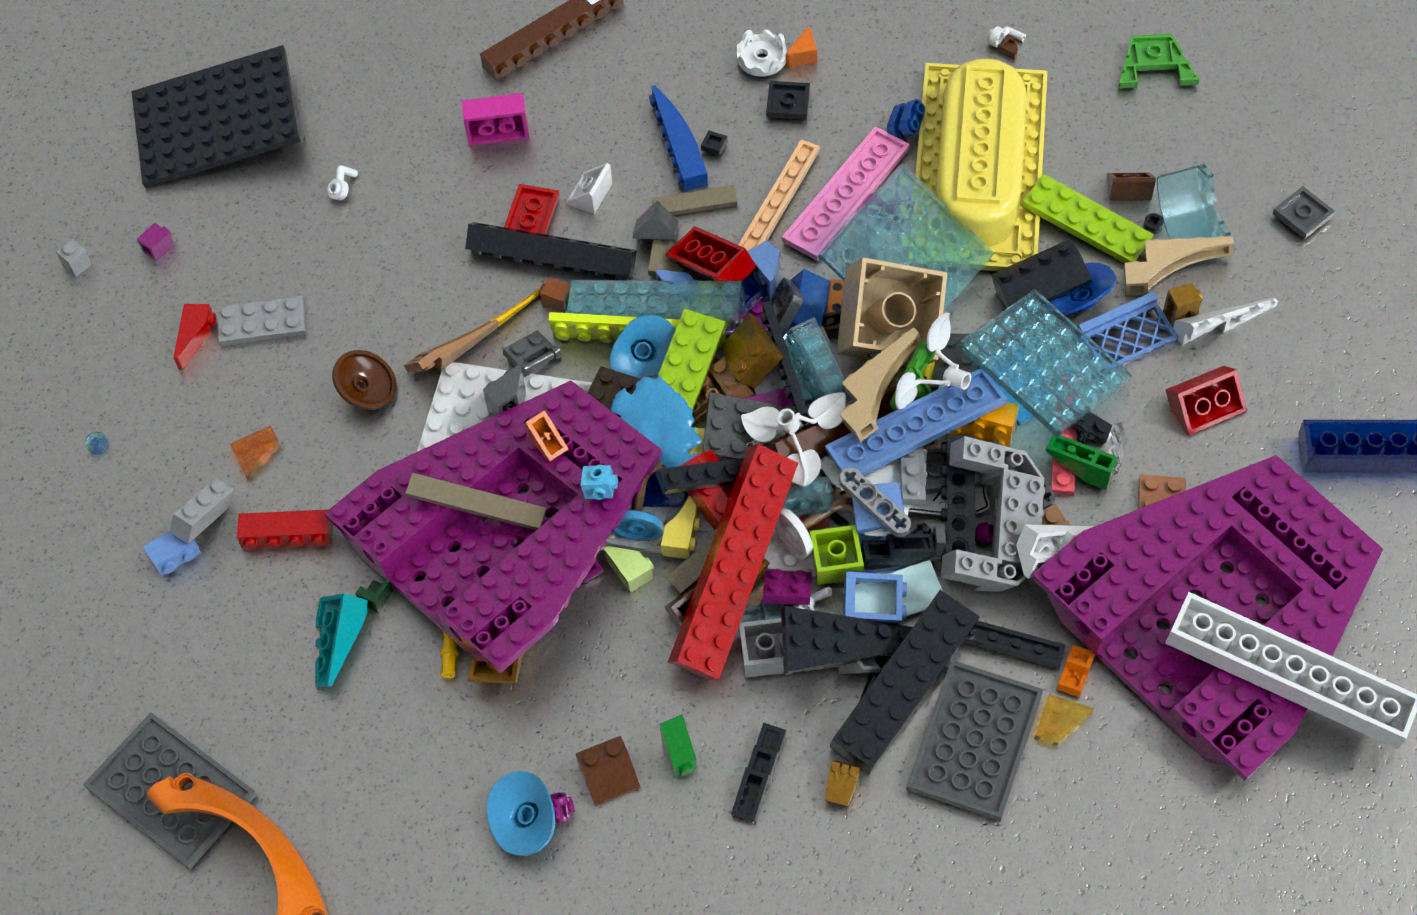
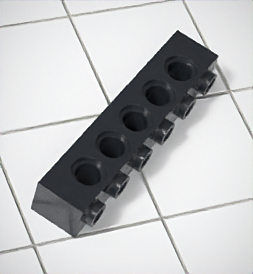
[941,434,975,567]

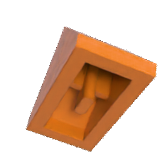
[786,27,817,68]
[525,410,568,462]

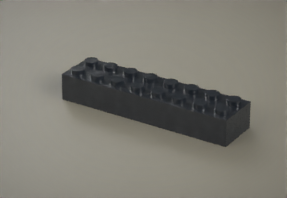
[830,590,980,775]

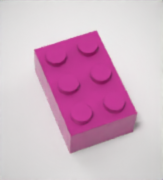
[462,93,529,146]

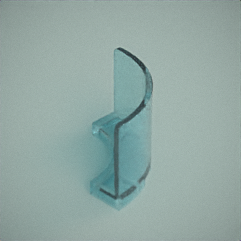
[1157,164,1231,239]

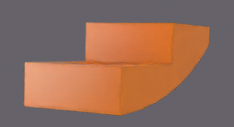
[1056,645,1095,698]

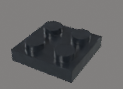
[766,81,810,120]

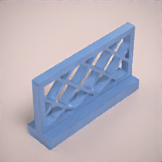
[1074,291,1179,374]

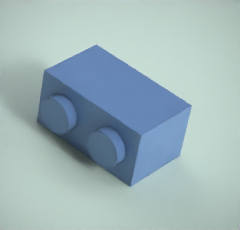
[143,531,201,577]

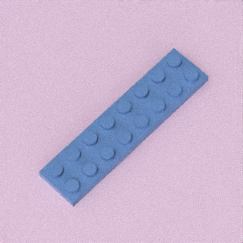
[825,367,1007,482]

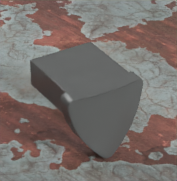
[927,524,946,562]

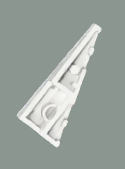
[1016,524,1094,579]

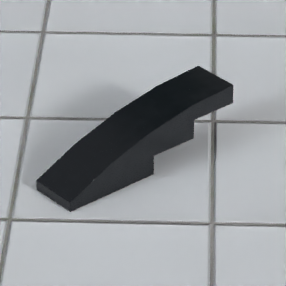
[731,723,787,822]

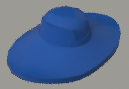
[1043,263,1117,315]

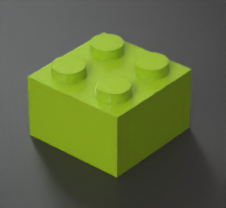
[810,525,864,585]

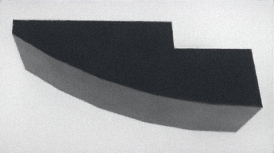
[861,534,936,570]

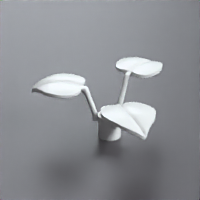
[895,313,971,409]
[741,393,846,487]

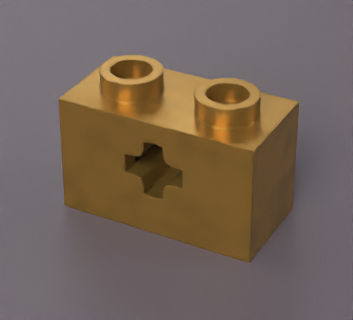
[1163,282,1203,327]

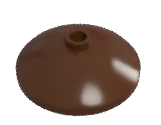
[332,350,396,410]

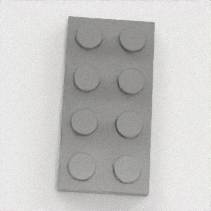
[218,296,306,346]

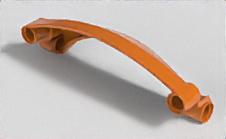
[146,773,329,915]

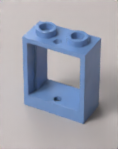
[843,572,907,625]

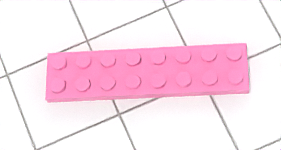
[782,126,910,261]

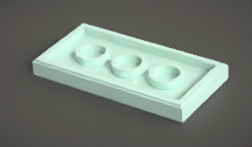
[842,560,943,618]

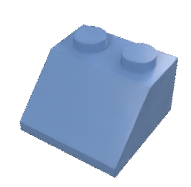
[747,240,781,305]

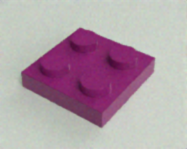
[763,569,812,605]

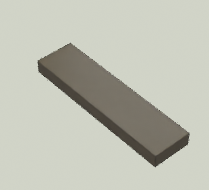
[652,185,738,216]

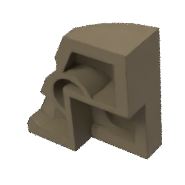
[648,239,687,276]

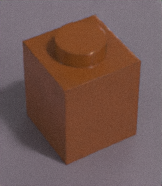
[539,277,574,313]

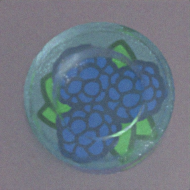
[85,432,109,455]

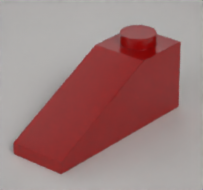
[173,304,216,369]

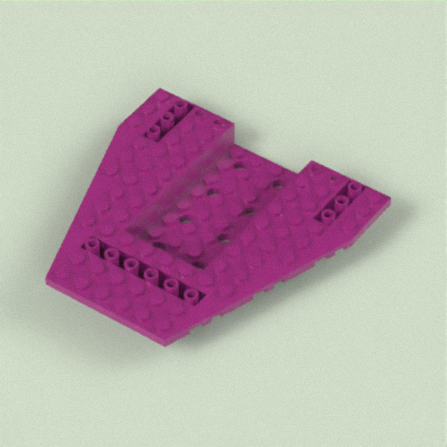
[324,380,663,673]
[1031,455,1383,781]

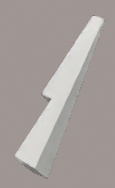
[1173,298,1278,345]

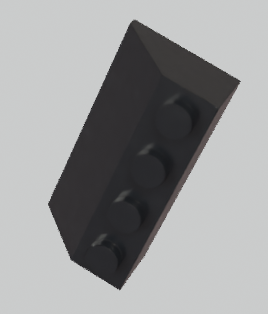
[991,239,1093,318]

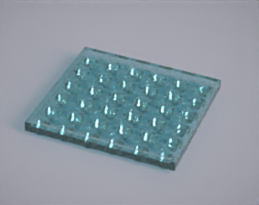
[818,163,995,312]
[957,289,1132,437]

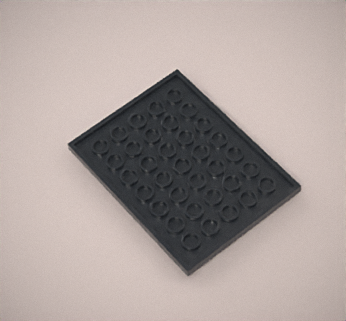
[131,45,301,188]

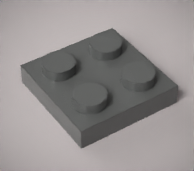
[1273,186,1335,239]

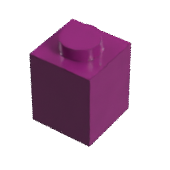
[137,223,174,261]

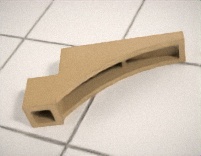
[1124,236,1234,296]
[840,327,921,443]

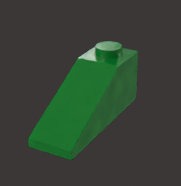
[1046,433,1119,490]
[659,714,697,777]

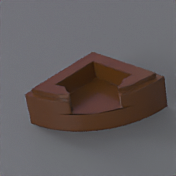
[997,35,1018,60]

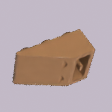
[692,356,755,424]

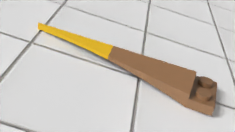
[403,288,540,373]

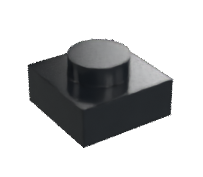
[701,130,728,156]

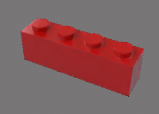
[236,509,333,550]

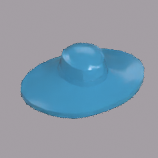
[610,314,675,379]
[487,771,555,856]

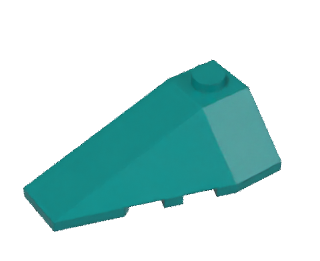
[315,593,368,688]

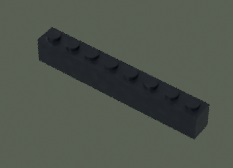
[465,222,637,280]

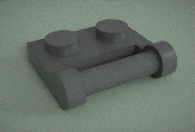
[503,330,562,376]

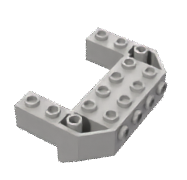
[941,436,1045,592]

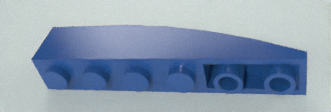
[649,85,708,192]

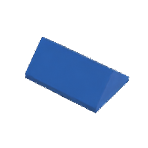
[785,269,831,336]

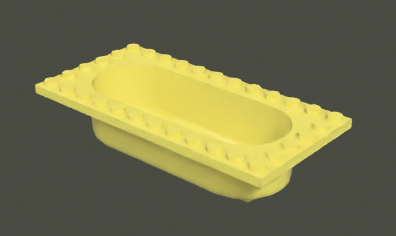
[907,58,1048,271]

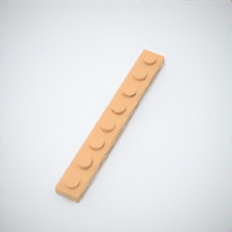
[738,139,820,251]

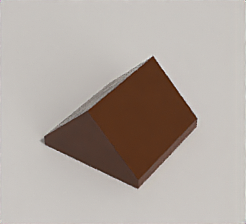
[1107,172,1156,201]

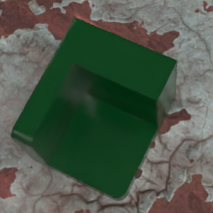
[355,579,393,613]

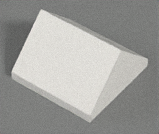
[565,163,612,214]

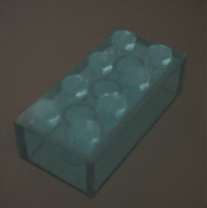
[783,317,852,404]

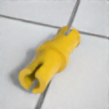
[440,631,459,678]

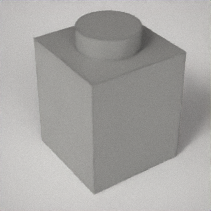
[56,239,92,277]

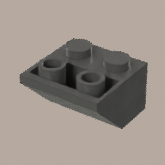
[483,365,526,417]

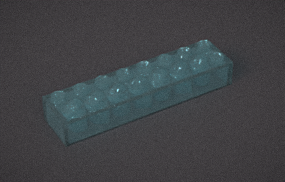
[567,280,745,332]

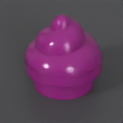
[975,522,993,545]

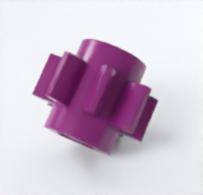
[550,792,575,823]

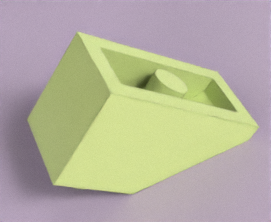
[604,546,654,593]

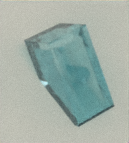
[783,477,835,515]

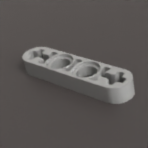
[839,467,911,537]

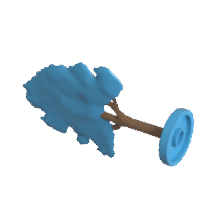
[611,376,702,541]

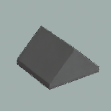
[633,200,678,239]

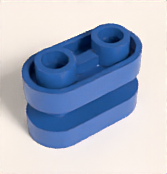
[887,99,925,139]

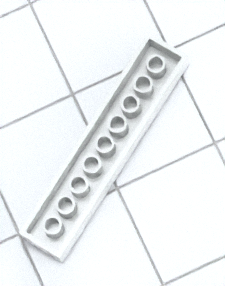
[1165,592,1417,749]

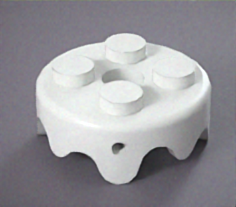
[737,30,787,77]

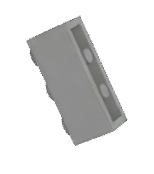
[169,478,234,544]

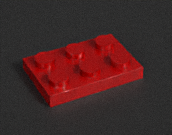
[504,184,560,234]

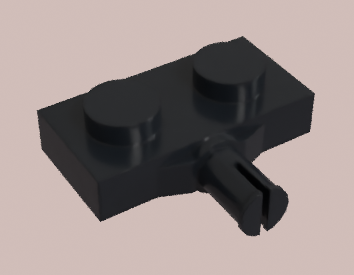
[1064,402,1113,445]

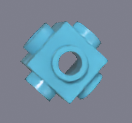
[581,465,618,500]

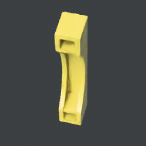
[661,427,705,559]

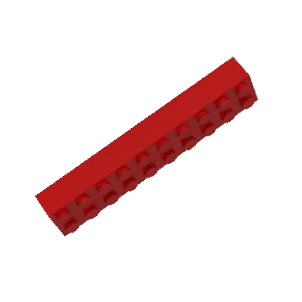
[667,444,798,681]

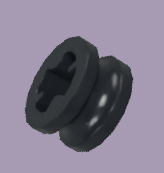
[1143,213,1164,235]

